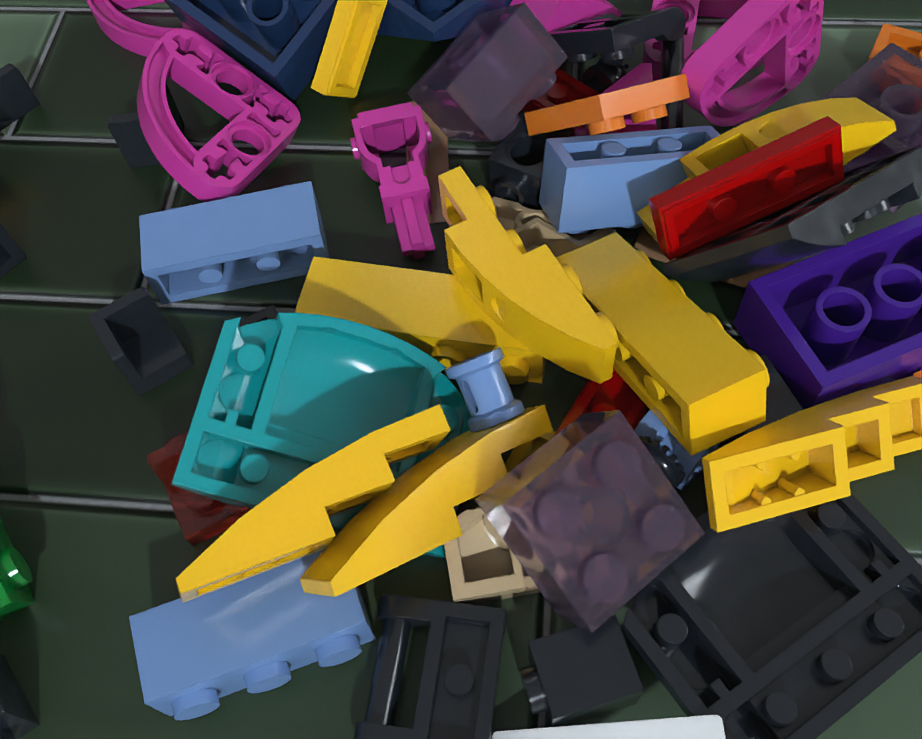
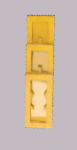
[702,376,922,533]
[176,404,451,603]
[299,405,553,597]

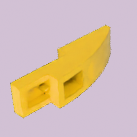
[636,97,897,244]
[438,166,619,384]

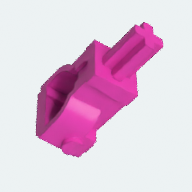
[350,102,436,259]

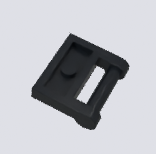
[540,7,686,63]
[353,594,507,739]

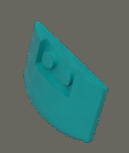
[171,313,471,558]

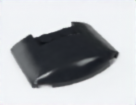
[662,144,922,282]
[620,492,922,739]

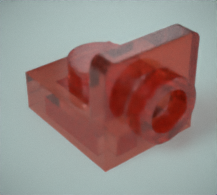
[147,432,251,546]

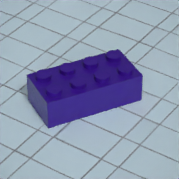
[733,213,922,409]

